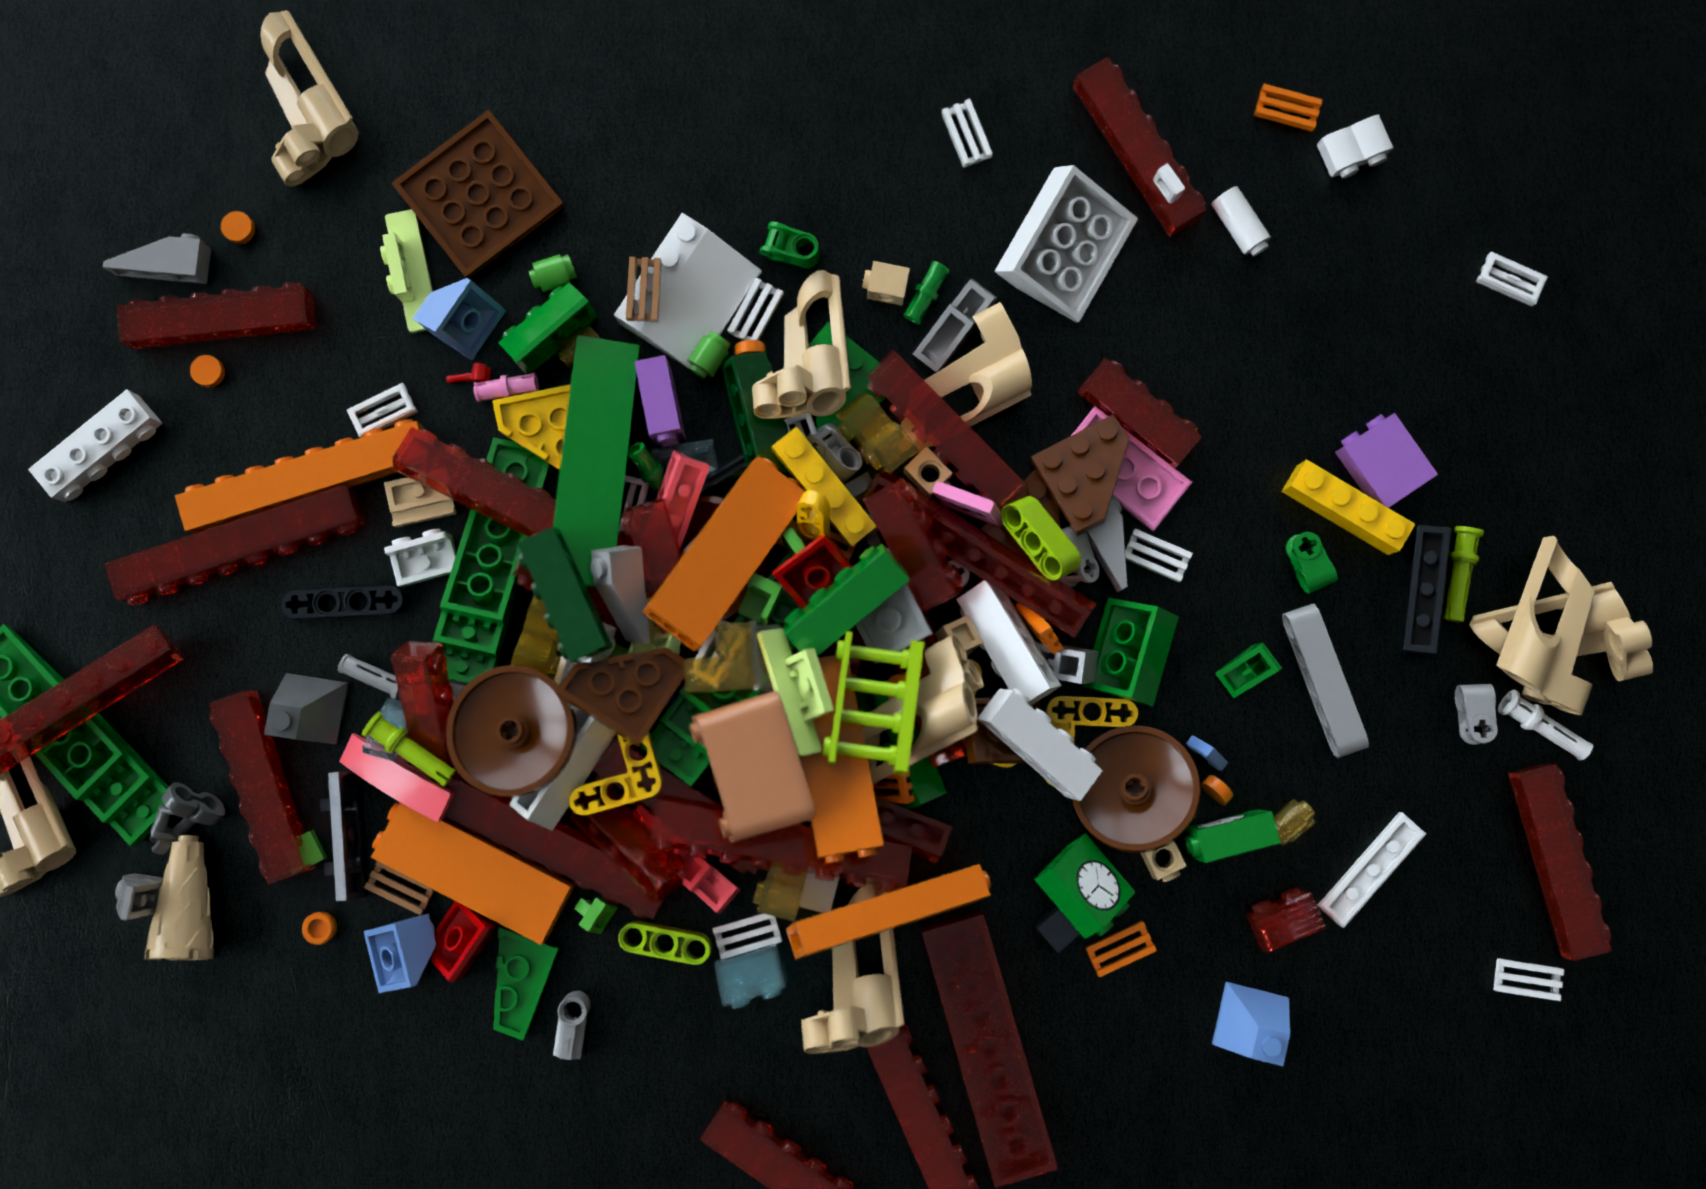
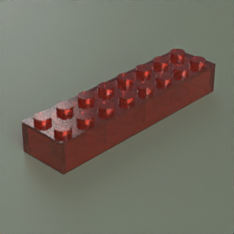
[920,911,1058,1188]

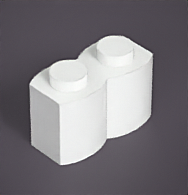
[1317,114,1393,179]

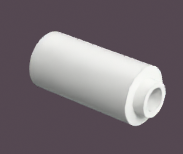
[1211,186,1271,256]

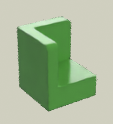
[738,573,783,627]

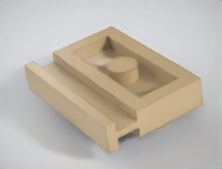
[384,469,457,528]

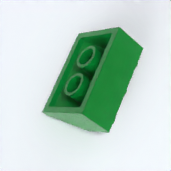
[498,283,598,374]
[1082,598,1179,707]

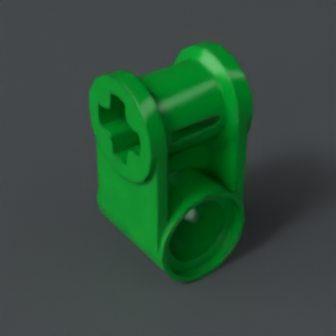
[759,222,820,269]
[1286,532,1338,594]

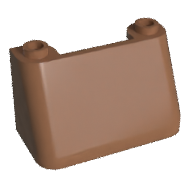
[689,691,815,842]

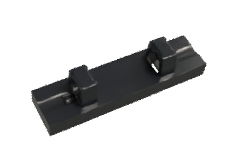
[320,771,366,901]

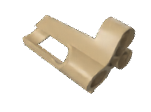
[260,10,358,186]
[752,270,851,419]
[899,302,1032,457]
[1496,536,1595,715]
[1469,582,1653,681]
[861,634,984,784]
[0,717,76,898]
[801,882,904,1054]

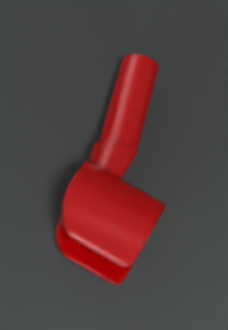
[446,363,491,383]

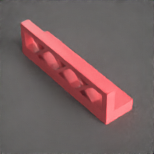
[639,450,710,582]

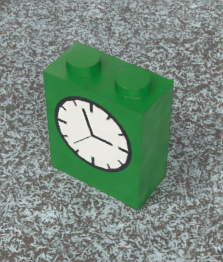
[1182,809,1281,863]
[1034,833,1135,939]

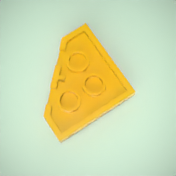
[492,384,570,470]

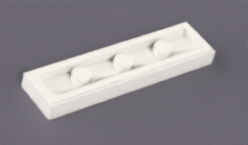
[1317,812,1426,928]

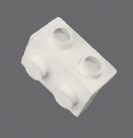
[384,529,456,587]

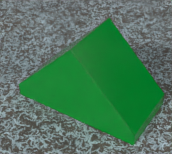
[1215,642,1282,698]

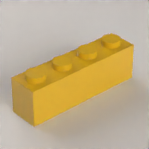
[771,426,877,548]
[1281,459,1415,555]

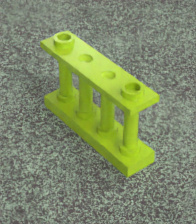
[822,631,924,776]

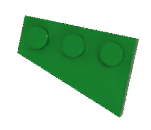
[493,926,560,1041]

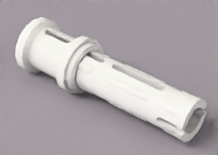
[1498,690,1593,761]

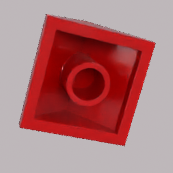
[772,534,852,609]
[430,901,499,983]

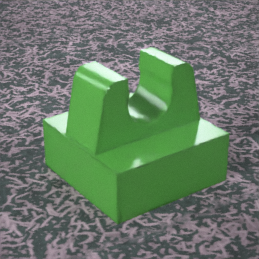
[574,898,618,934]

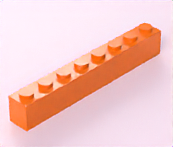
[175,419,434,535]

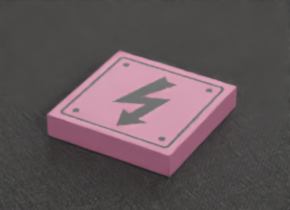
[932,481,1003,528]

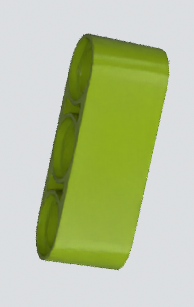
[1001,496,1081,581]
[618,921,712,965]

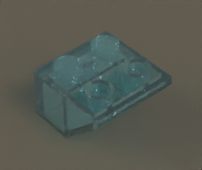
[715,943,788,1009]

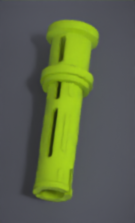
[1443,526,1484,622]
[362,711,456,787]

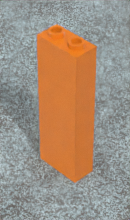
[642,456,805,651]
[800,655,883,864]
[371,802,576,945]
[786,864,991,960]

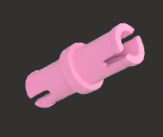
[473,372,539,402]

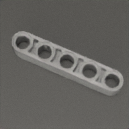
[1282,603,1369,758]

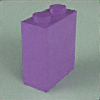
[634,355,686,449]
[1335,413,1438,508]

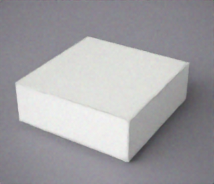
[1153,163,1185,204]

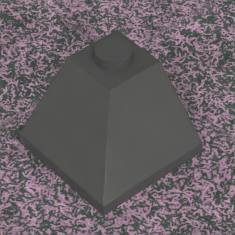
[264,673,349,745]

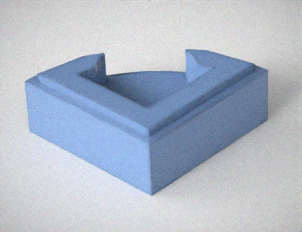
[1186,735,1228,771]

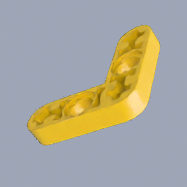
[775,490,830,547]
[1044,696,1138,786]
[569,732,662,815]

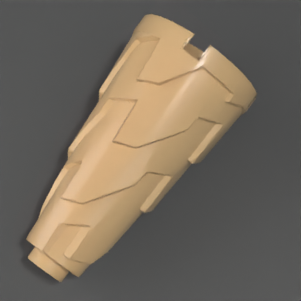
[145,835,214,960]

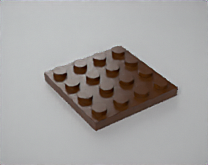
[391,110,565,279]

